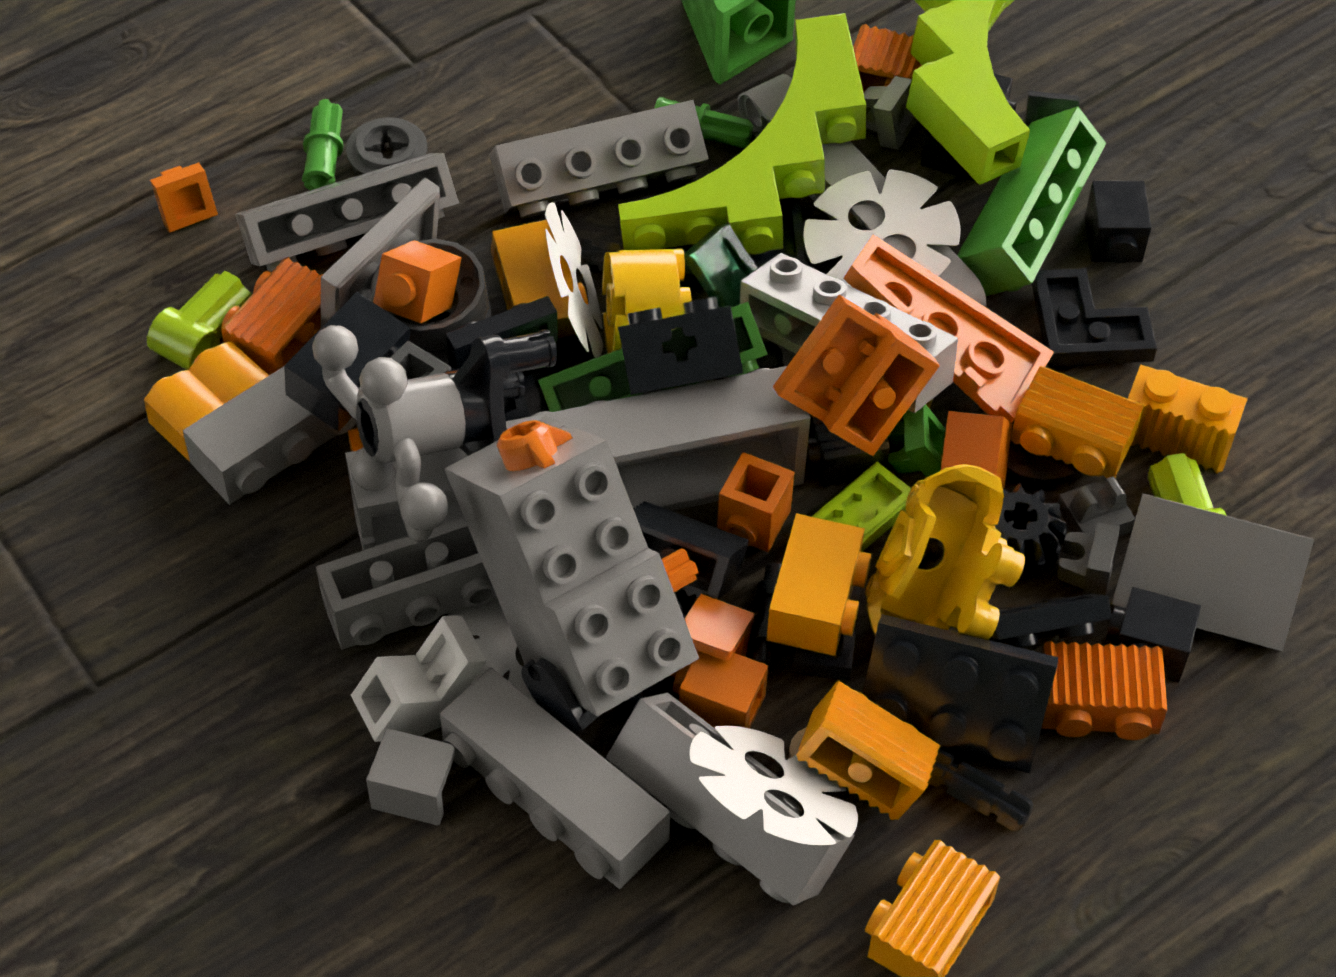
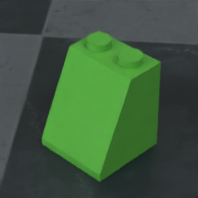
[681,0,796,85]

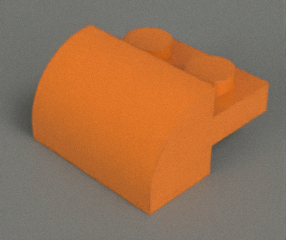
[773,295,940,456]

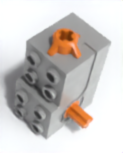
[444,416,699,716]

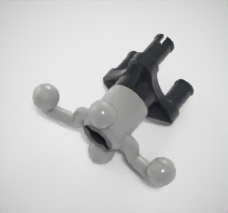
[312,325,557,542]

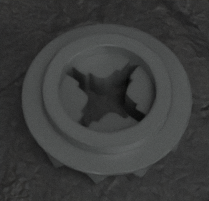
[346,117,428,175]

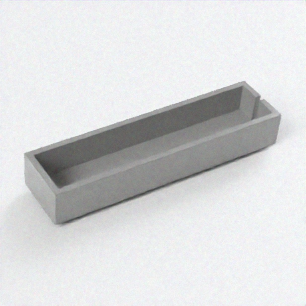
[345,366,810,550]

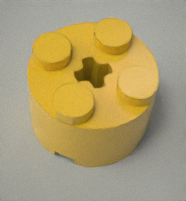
[602,249,691,354]

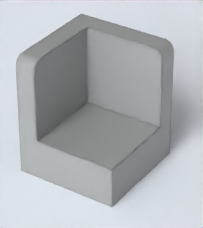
[366,728,455,825]

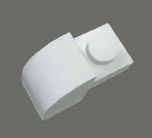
[351,615,487,742]

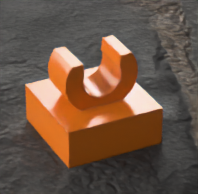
[150,162,218,232]

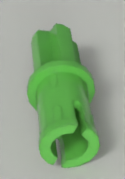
[654,97,753,148]
[302,99,344,190]

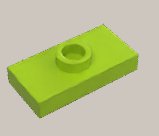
[811,462,911,552]

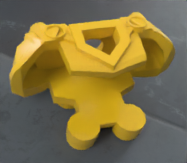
[865,464,1025,640]

